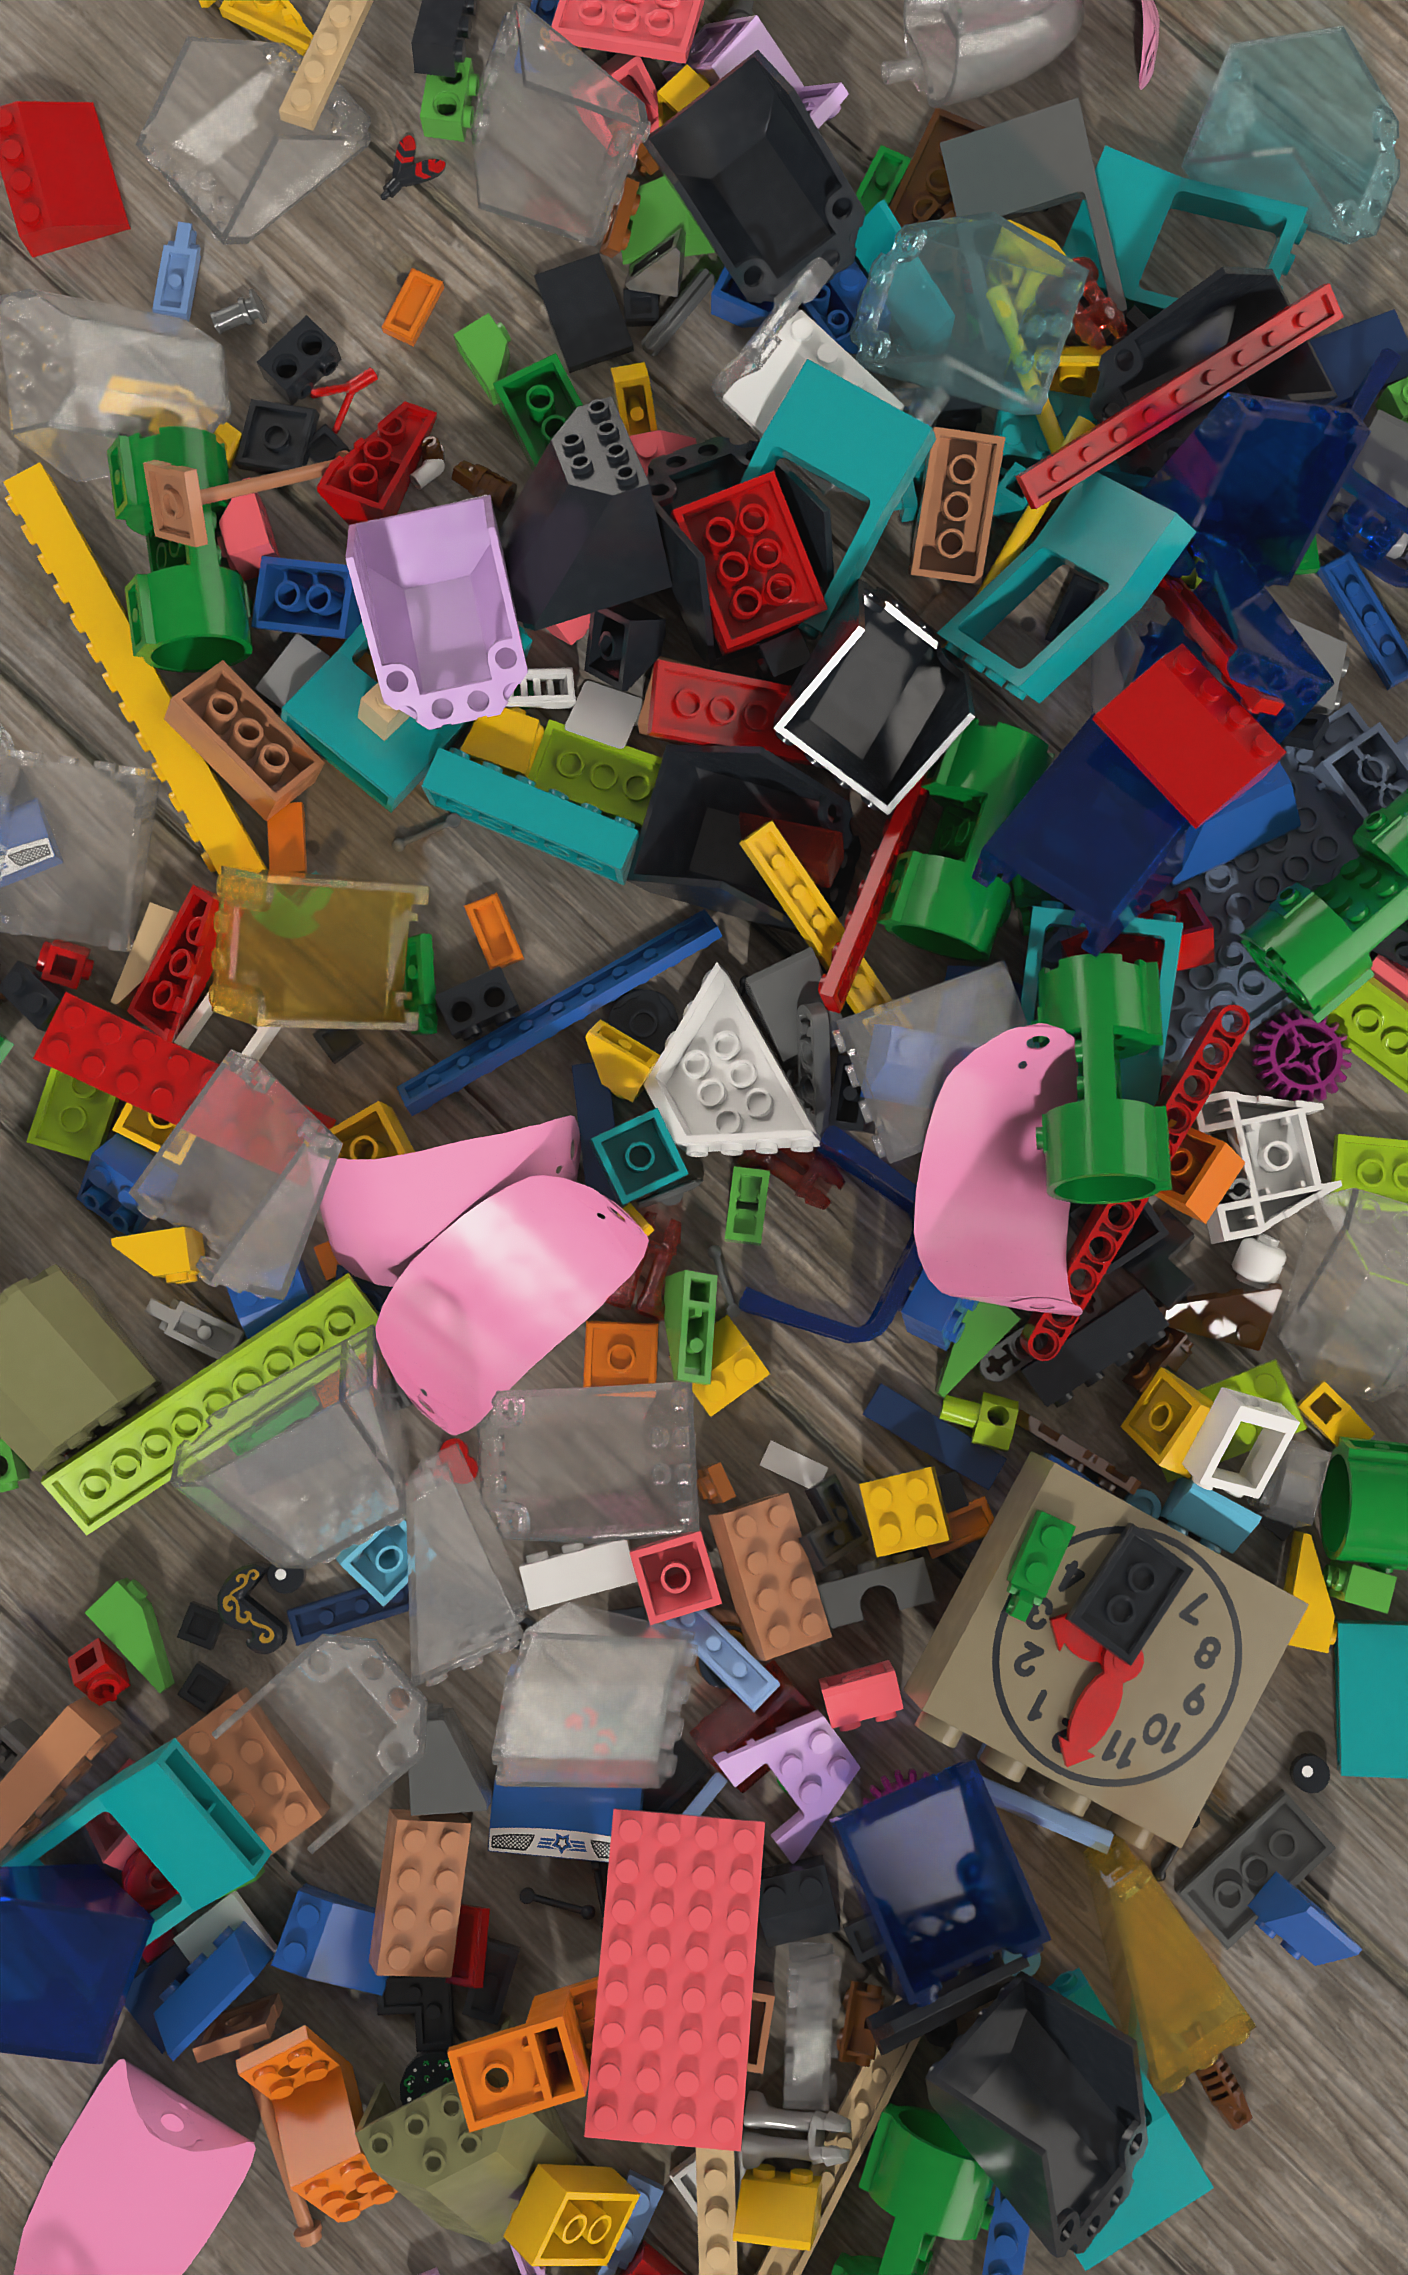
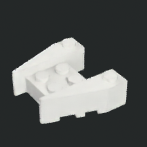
[1191,1091,1342,1244]

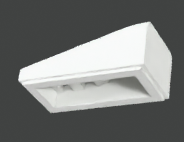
[506,667,576,709]

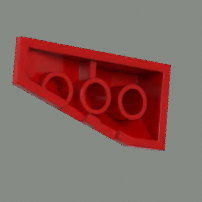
[317,401,437,525]

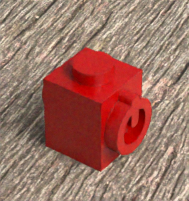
[36,938,95,990]
[68,1638,131,1706]

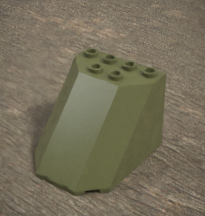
[0,1264,162,1473]
[355,2015,577,2245]

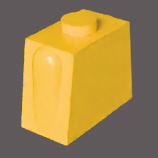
[460,706,545,779]

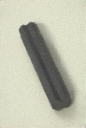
[641,268,715,357]

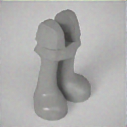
[742,2090,851,2169]

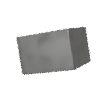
[625,228,686,297]
[0,1718,40,1782]

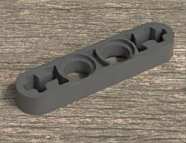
[797,1002,832,1138]
[978,1291,1102,1382]

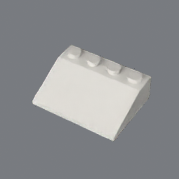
[723,310,904,496]

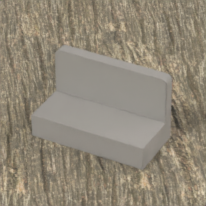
[255,633,330,709]

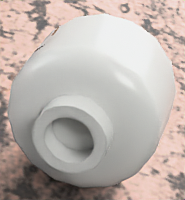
[1232,1233,1286,1289]

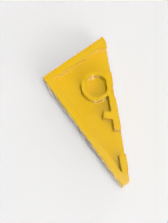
[219,0,314,56]

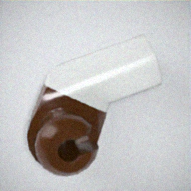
[410,436,445,490]

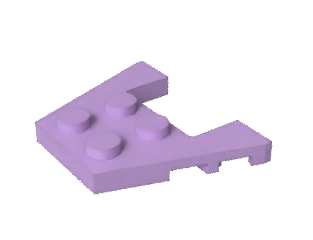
[713,1710,861,1864]

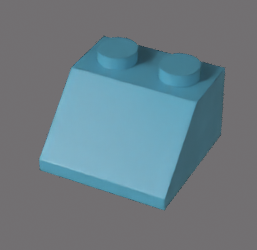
[1160,1477,1262,1554]
[324,1493,437,1607]

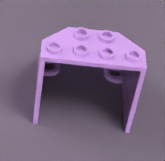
[345,495,528,730]

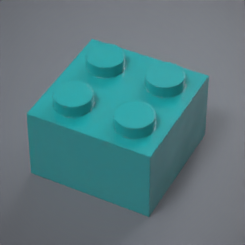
[589,1108,689,1207]

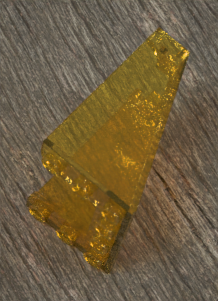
[209,866,429,1031]
[1083,1833,1257,2097]

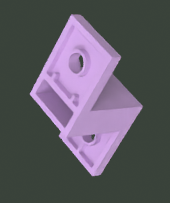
[662,15,849,129]

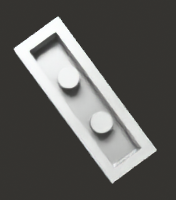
[519,1531,638,1611]

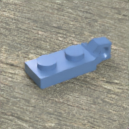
[152,222,201,322]
[596,2169,664,2275]

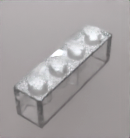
[782,1942,841,2111]

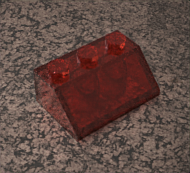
[689,1659,822,1793]

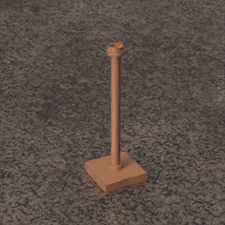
[143,450,349,547]
[192,1993,323,2248]

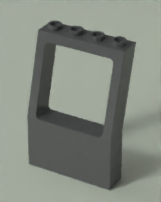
[940,97,1127,360]

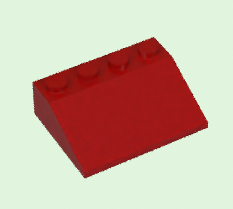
[0,101,131,258]
[670,471,828,656]
[1092,643,1286,829]

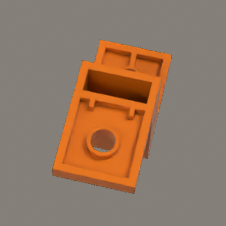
[447,1976,599,2133]
[235,2025,398,2223]

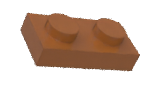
[599,177,641,258]
[693,1462,736,1505]

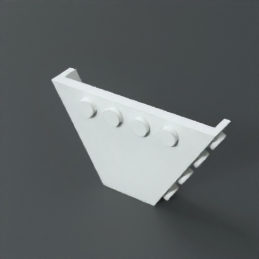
[643,962,825,1157]

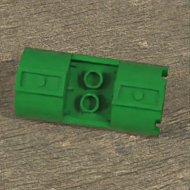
[107,426,253,673]
[876,718,1055,962]
[1239,788,1408,1023]
[1031,953,1172,1204]
[1319,1437,1408,1573]
[831,2102,995,2275]

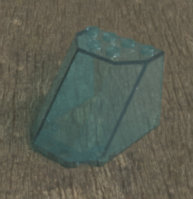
[1181,26,1400,244]
[849,211,1089,415]

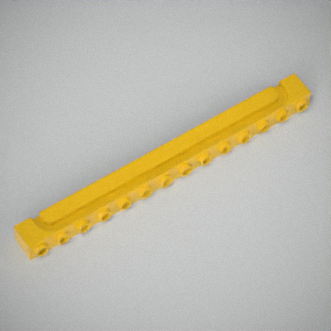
[3,462,275,909]

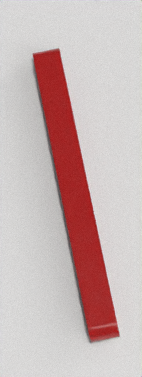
[1020,1005,1250,1361]

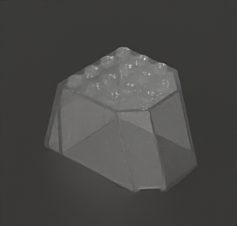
[170,1324,411,1569]

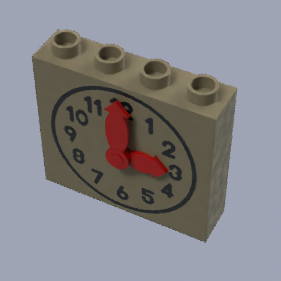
[903,1451,1309,1850]

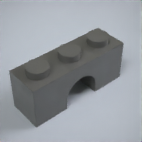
[816,1550,936,1629]

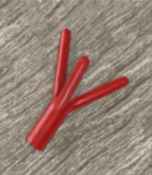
[310,367,378,434]

